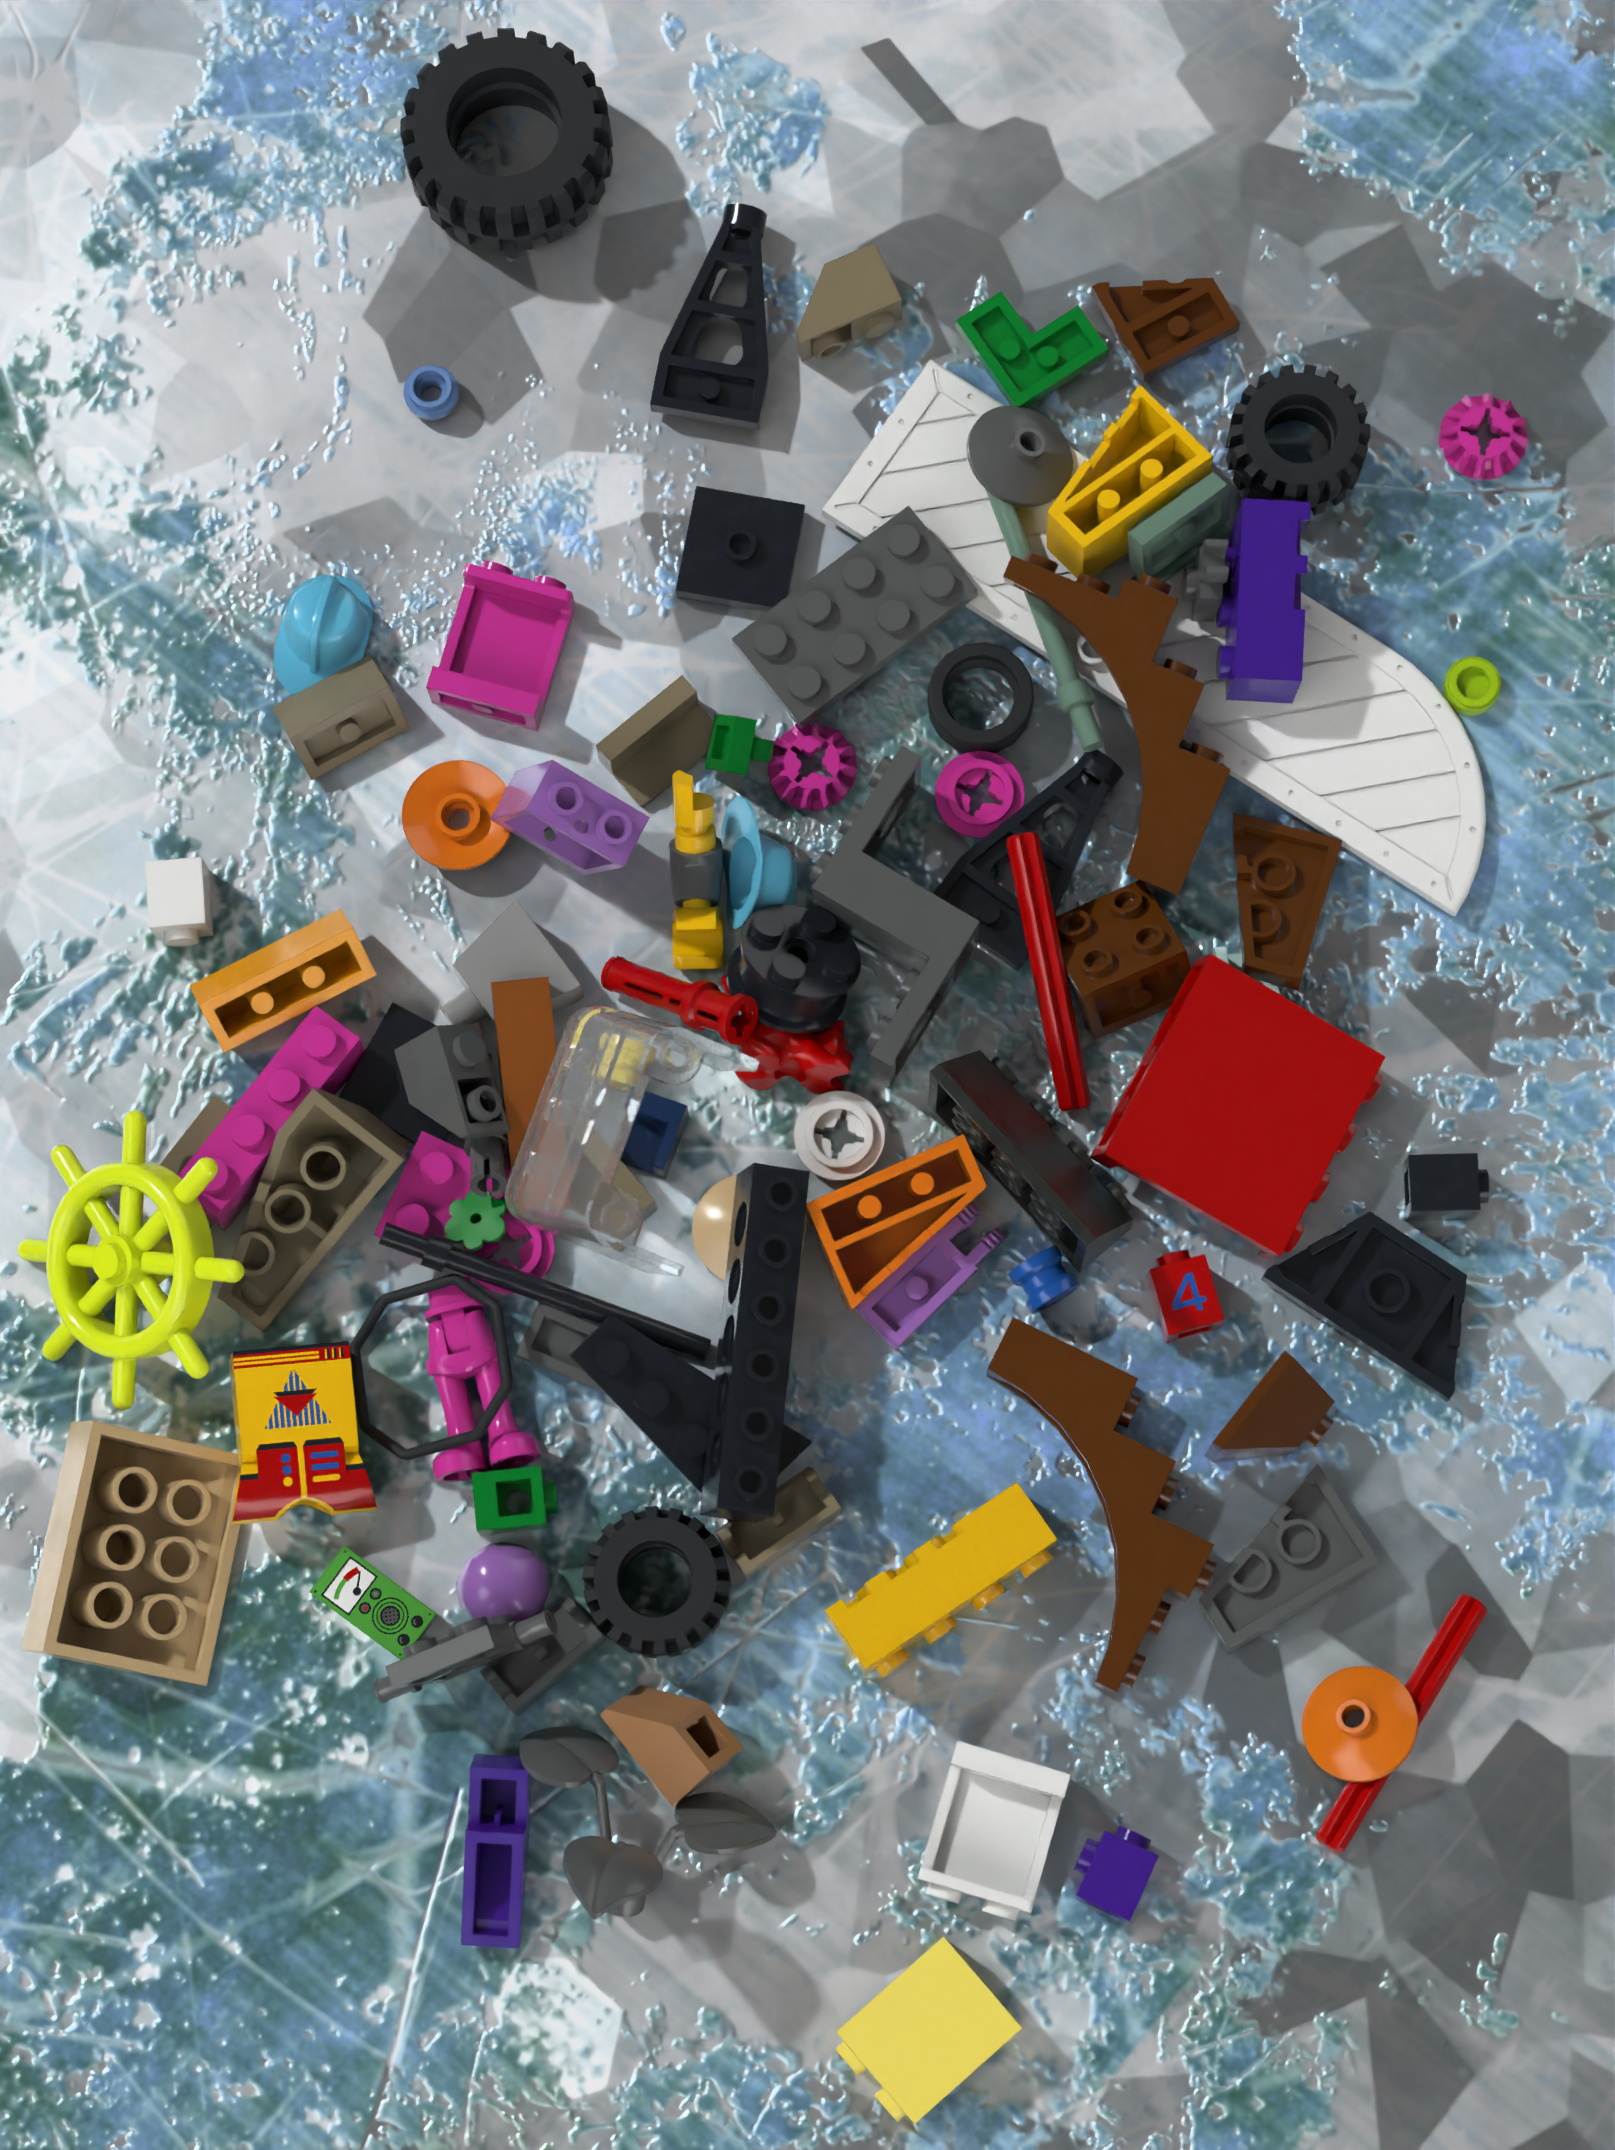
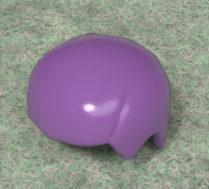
[456,1542,549,1621]

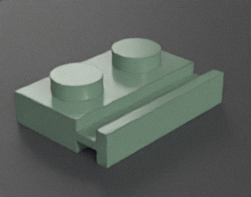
[1127,472,1231,582]

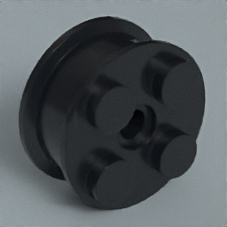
[725,904,861,1034]

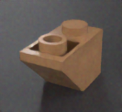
[600,1686,743,1807]

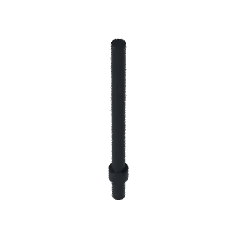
[379,1222,711,1361]

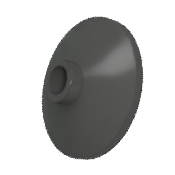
[966,405,1073,507]

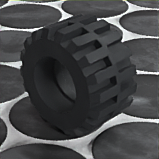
[1226,364,1370,516]
[582,1506,731,1658]

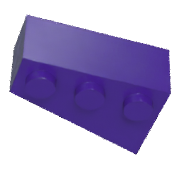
[1216,498,1310,703]

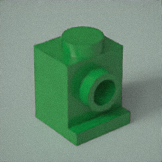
[471,1466,559,1537]

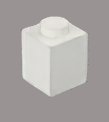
[145,857,213,947]

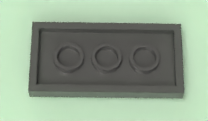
[731,505,978,729]

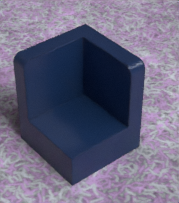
[614,1087,690,1179]

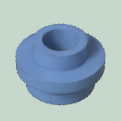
[403,365,459,420]

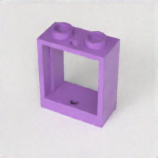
[490,760,650,875]

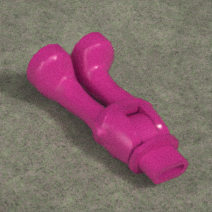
[424,1276,541,1483]

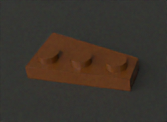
[1232,812,1342,991]

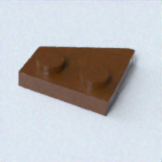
[1091,278,1240,382]

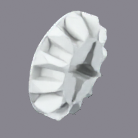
[794,1091,885,1182]

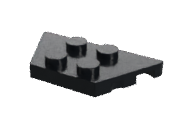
[1261,1212,1467,1402]

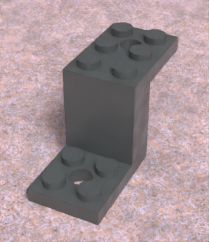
[809,746,980,1089]

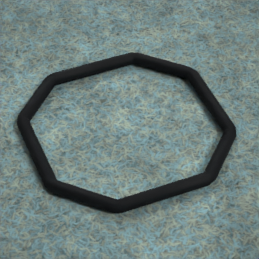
[350,1274,513,1460]

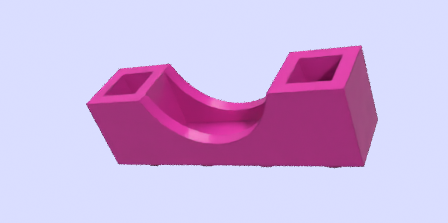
[178,1005,364,1232]

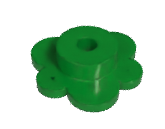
[445,1189,507,1251]

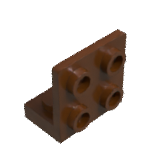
[1055,880,1191,1040]

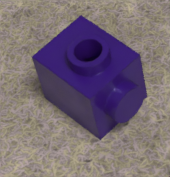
[1073,1826,1159,1922]

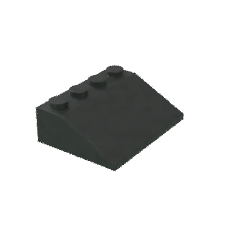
[928,1050,1134,1274]

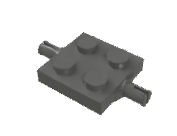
[373,1610,558,1703]

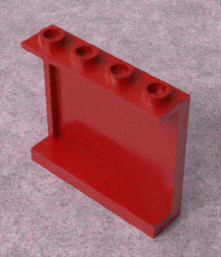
[1089,954,1385,1259]

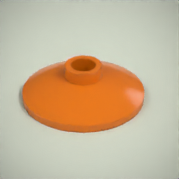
[402,760,512,871]
[1302,1666,1418,1782]

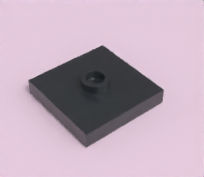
[676,486,805,612]
[339,1002,493,1144]

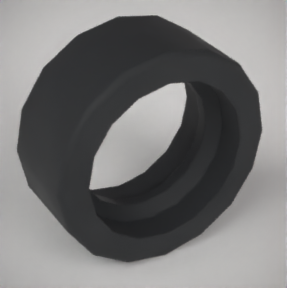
[927,642,1034,753]

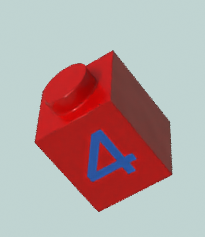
[1146,1250,1224,1344]

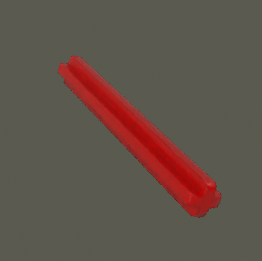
[1006,832,1091,1111]
[1316,1593,1487,1853]

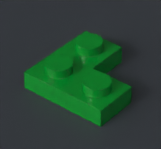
[955,291,1109,408]

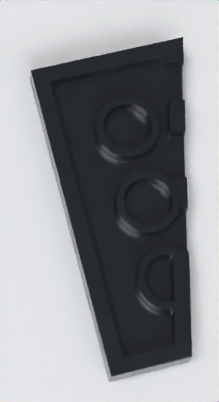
[569,1315,812,1522]

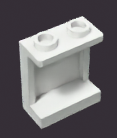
[917,1741,1071,1921]

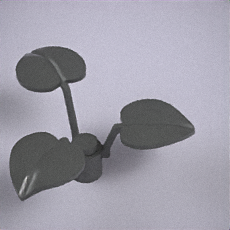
[519,1727,777,1920]

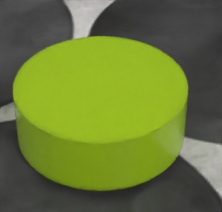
[1443,656,1501,716]

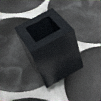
[1402,1153,1489,1221]

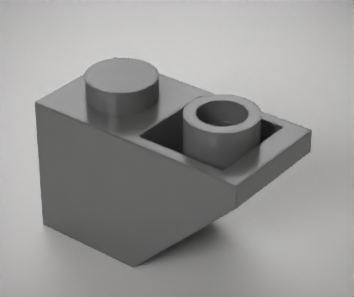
[394,1023,510,1138]

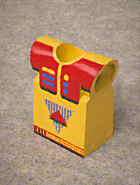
[229,1341,377,1525]

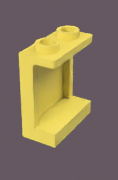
[835,1936,1022,2124]

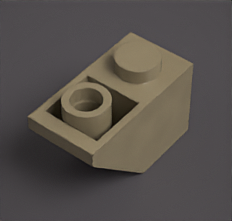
[796,243,902,362]

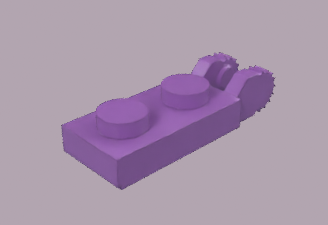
[855,1202,1007,1351]

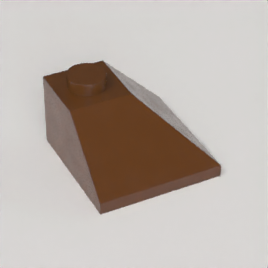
[1205,1350,1335,1463]

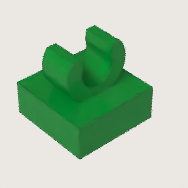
[704,713,775,776]

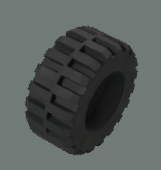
[400,28,613,252]

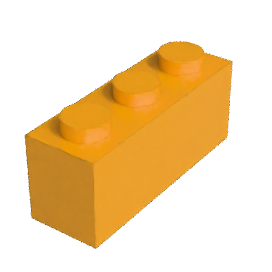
[189,908,377,1053]

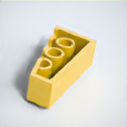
[825,1482,1058,1678]

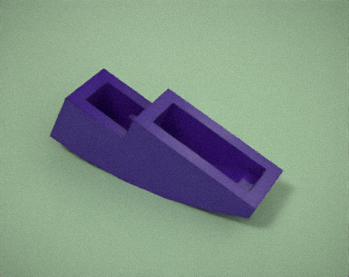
[461,1754,532,1948]

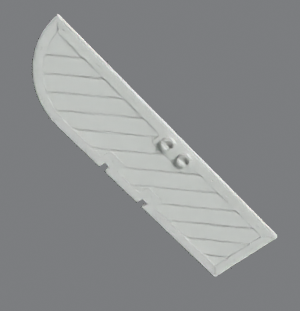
[821,359,1486,916]

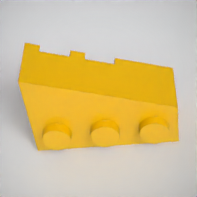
[1047,384,1213,578]

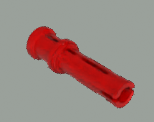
[601,956,758,1045]

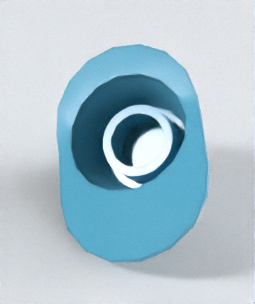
[273,575,373,695]
[721,796,798,930]

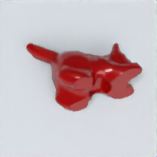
[721,975,854,1095]

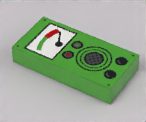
[309,1546,438,1660]

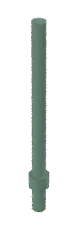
[985,489,1105,752]

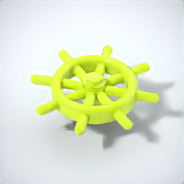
[17,1110,245,1411]

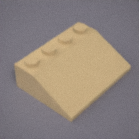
[21,1420,241,1686]

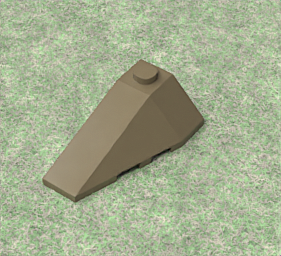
[217,1087,409,1332]

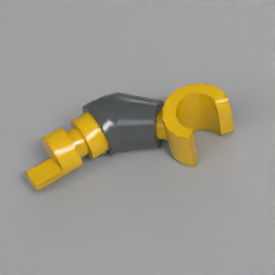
[669,770,724,969]

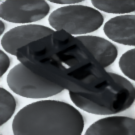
[650,203,769,430]
[933,750,1124,971]

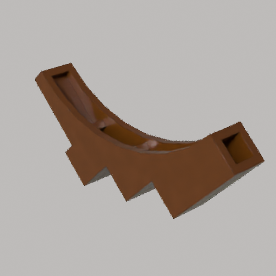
[1003,552,1231,896]
[986,1317,1218,1696]

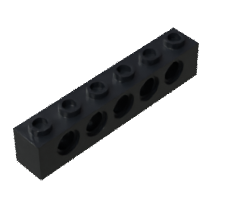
[700,1163,810,1523]

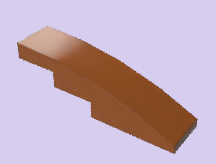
[491,977,573,1220]

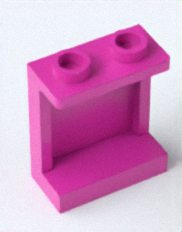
[426,561,576,731]

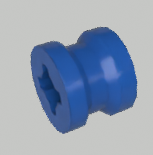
[1008,1245,1080,1314]

